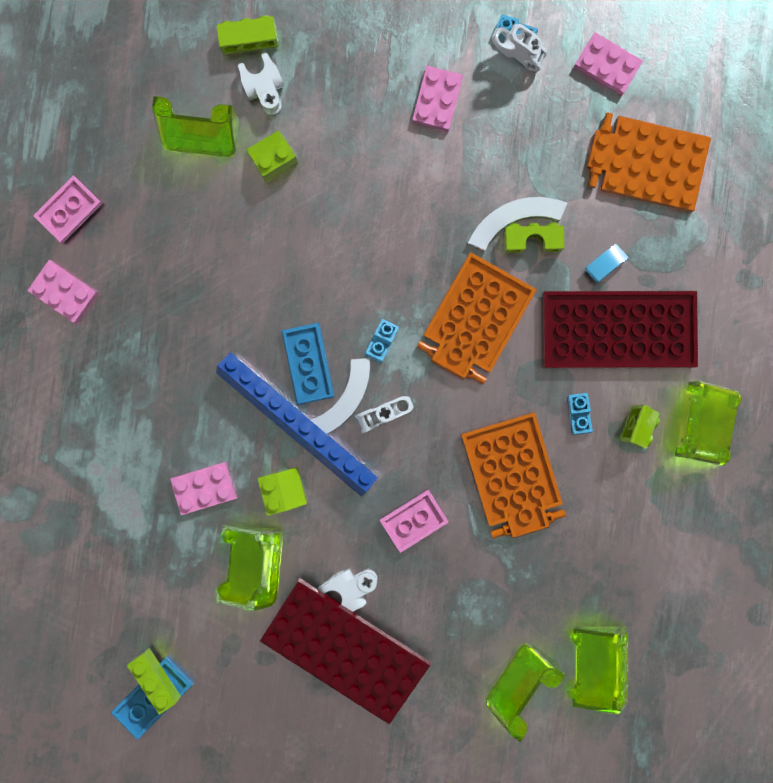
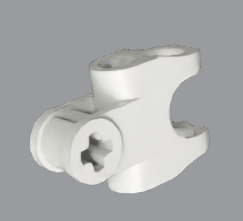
[492,24,548,72]
[238,53,284,115]
[355,396,413,433]
[318,568,378,612]

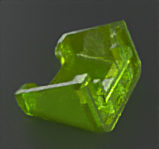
[152,96,240,157]
[675,381,742,466]
[216,524,283,611]
[570,626,629,715]
[486,644,566,742]

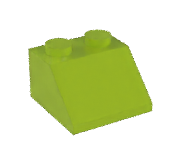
[246,130,298,182]
[620,405,660,449]
[258,467,307,516]

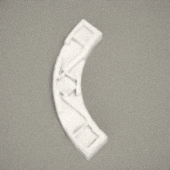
[468,197,567,251]
[311,358,370,434]

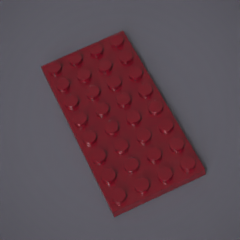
[543,291,698,368]
[260,578,431,725]

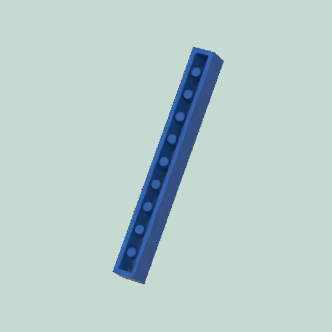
[216,352,378,497]

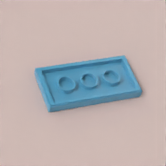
[281,323,335,405]
[111,657,194,740]

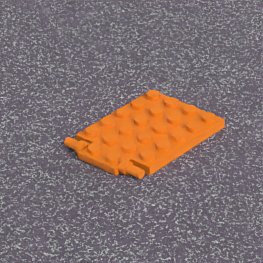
[587,112,711,212]
[417,252,537,384]
[461,412,566,539]

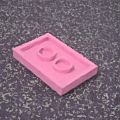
[574,32,643,95]
[412,66,463,132]
[33,175,103,244]
[27,260,98,324]
[170,462,237,515]
[380,489,449,553]

